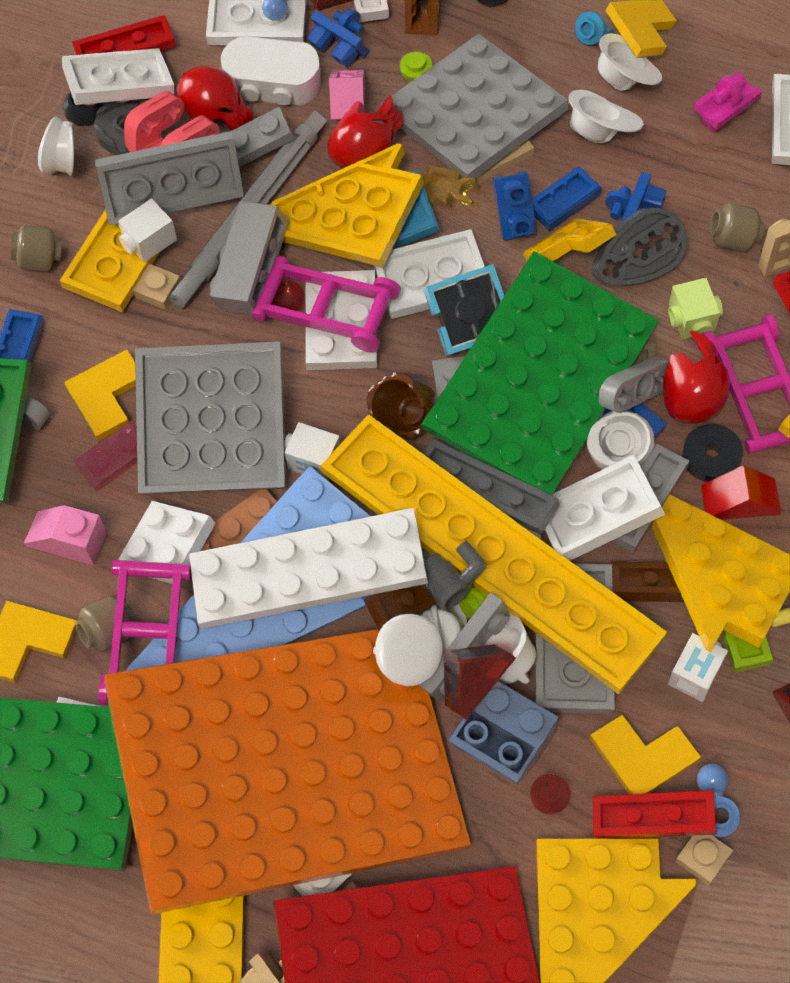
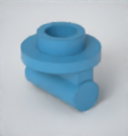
[575,11,614,45]

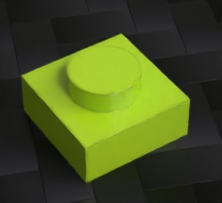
[723,632,773,673]

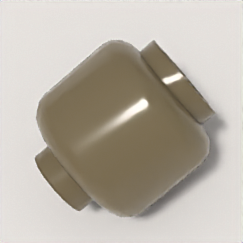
[709,203,764,252]
[11,225,61,272]
[75,596,136,652]

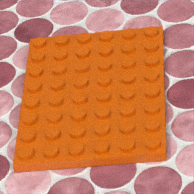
[104,629,471,915]

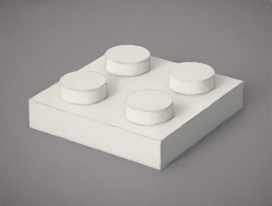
[118,501,216,584]

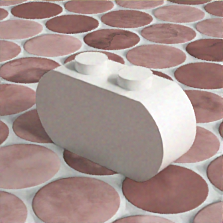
[221,36,321,106]

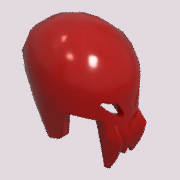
[176,66,253,131]
[327,96,404,169]
[663,330,730,424]

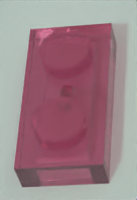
[73,420,137,492]

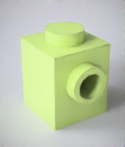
[668,278,723,339]

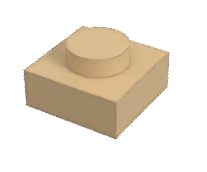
[133,264,181,310]
[675,835,733,886]

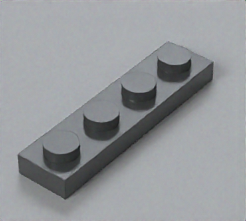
[423,439,560,535]

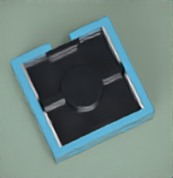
[423,264,504,356]

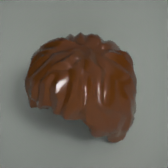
[366,372,436,440]

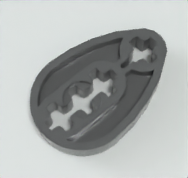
[591,207,687,285]

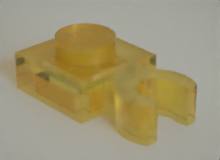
[423,165,481,207]

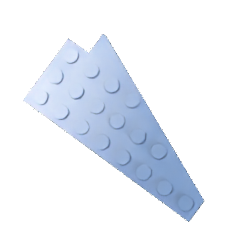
[125,466,371,671]

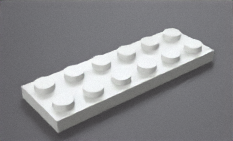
[189,508,428,629]

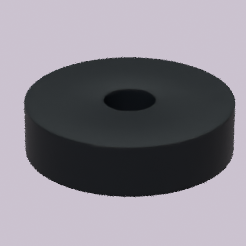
[682,424,743,482]

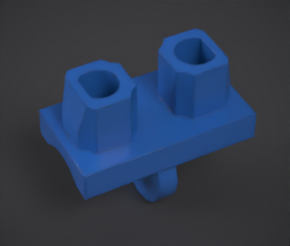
[307,8,370,68]
[492,171,537,240]
[605,172,667,238]

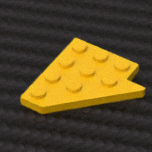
[271,143,424,268]
[651,495,790,653]
[536,839,696,983]

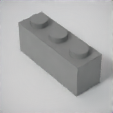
[210,201,289,315]

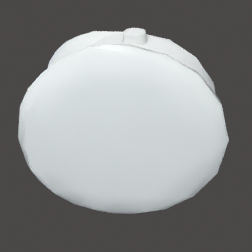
[38,116,75,176]
[587,410,655,470]
[373,614,443,687]

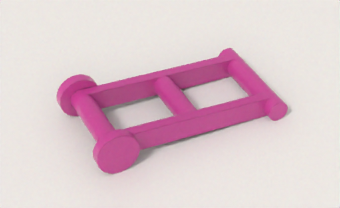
[251,256,401,353]
[702,314,790,454]
[98,560,191,705]

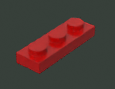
[72,15,176,55]
[592,790,718,839]

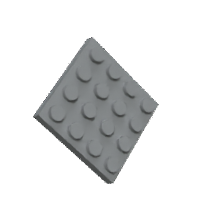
[380,33,568,184]
[135,342,286,495]

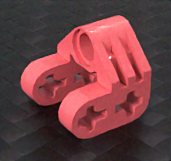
[124,91,220,152]

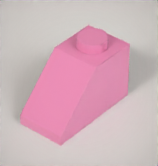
[329,70,365,122]
[24,505,107,566]

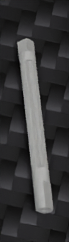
[169,110,327,309]

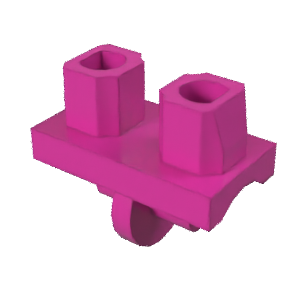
[693,71,762,133]

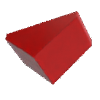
[701,465,781,520]

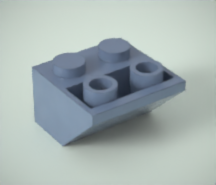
[448,677,559,785]

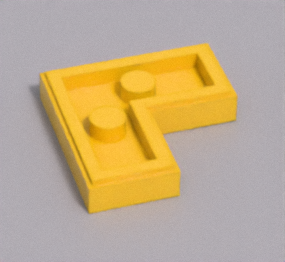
[605,0,677,58]
[523,218,616,261]
[64,350,136,442]
[0,600,77,684]
[589,714,701,794]

